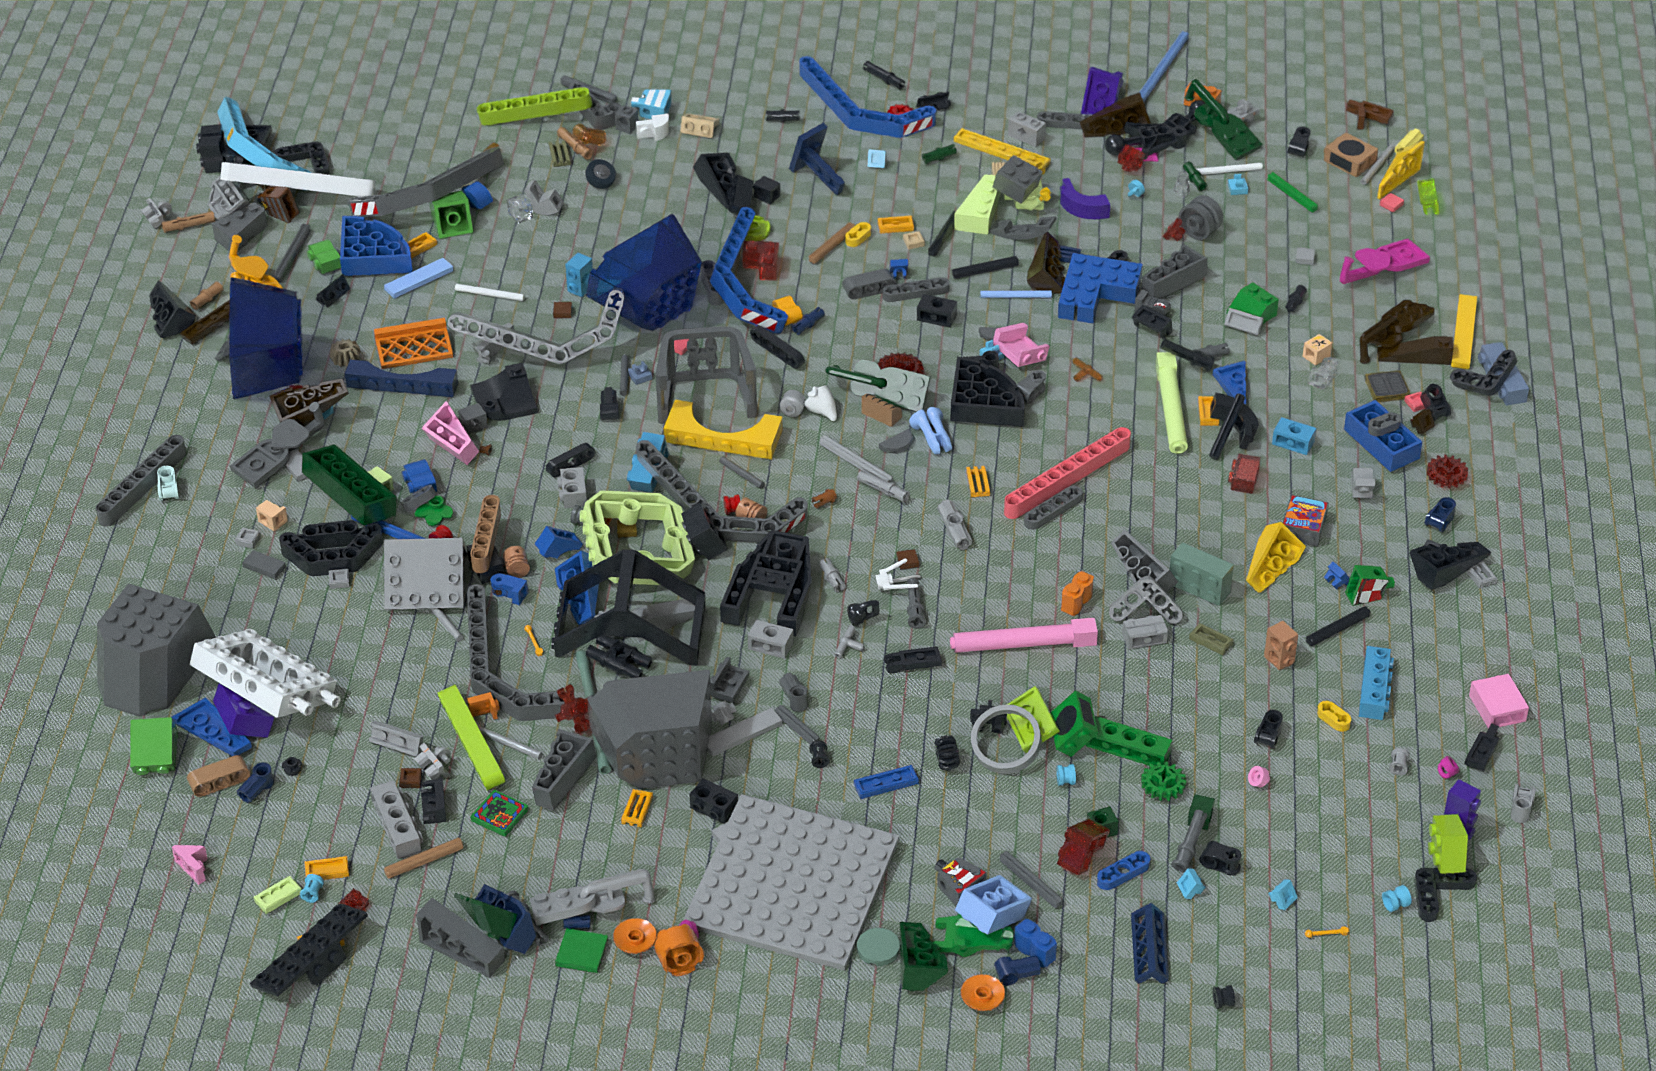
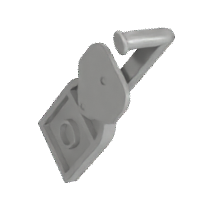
[530,869,655,925]

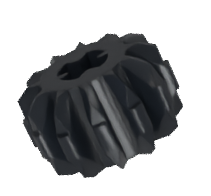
[934,735,960,770]

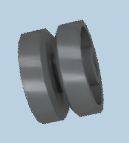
[1178,195,1224,240]

